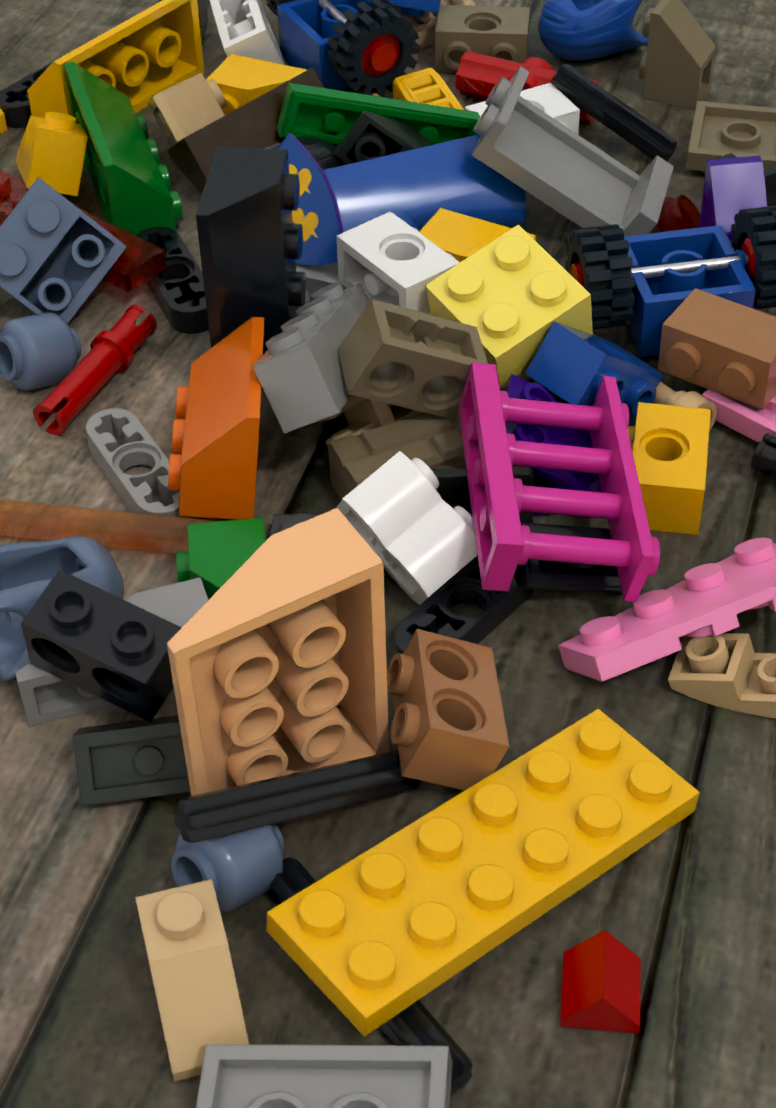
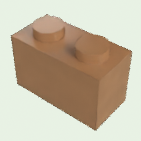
[658,288,776,410]

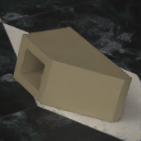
[639,0,716,110]

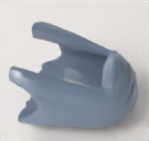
[0,535,124,682]

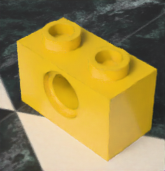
[627,402,711,535]

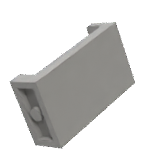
[472,66,674,236]

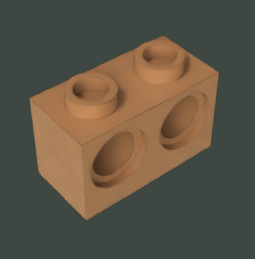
[387,629,510,790]

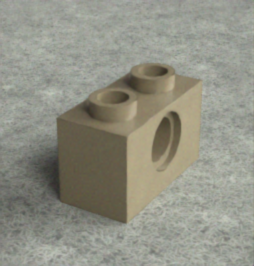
[435,4,530,74]

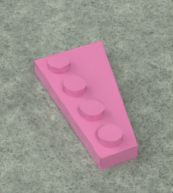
[558,538,776,682]

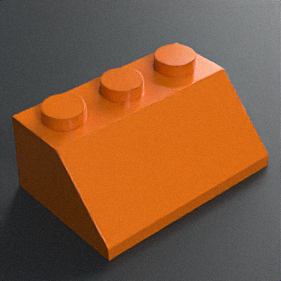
[168,317,264,520]

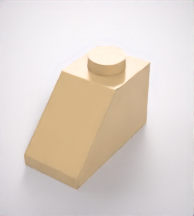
[148,72,227,147]
[135,879,249,1082]

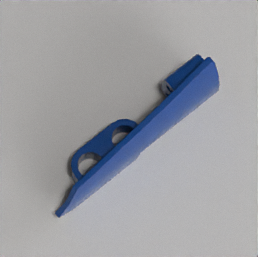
[323,134,526,232]

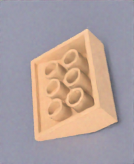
[167,508,389,796]

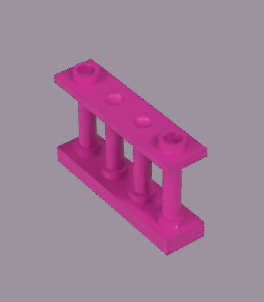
[458,362,660,602]

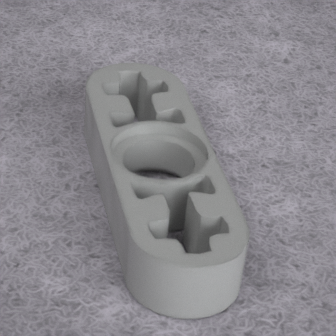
[86,408,192,534]

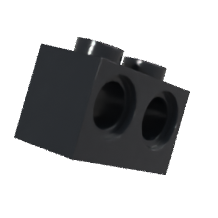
[21,569,182,723]

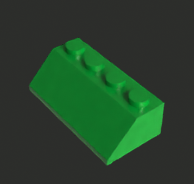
[64,62,183,254]

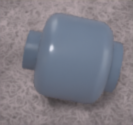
[0,312,81,391]
[171,823,284,914]

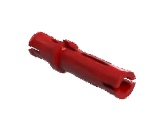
[33,305,157,435]

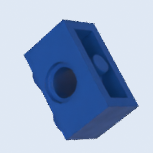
[525,321,664,425]

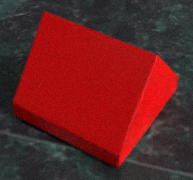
[560,930,641,1033]

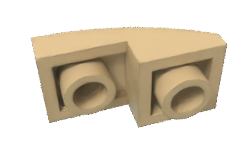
[668,633,776,719]

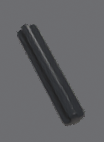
[551,64,677,161]

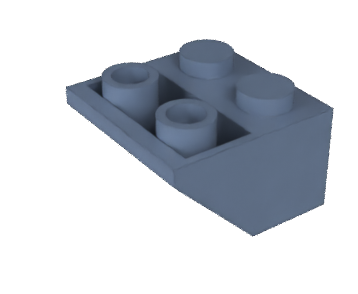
[0,177,127,324]

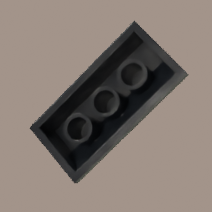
[196,147,306,389]

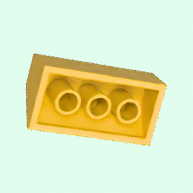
[27,0,205,118]

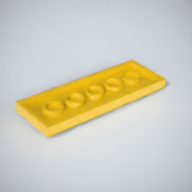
[266,709,700,1037]

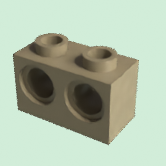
[337,299,488,419]

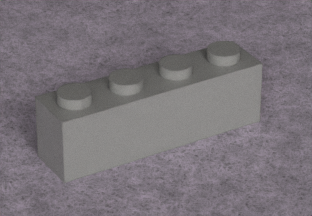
[252,282,369,434]

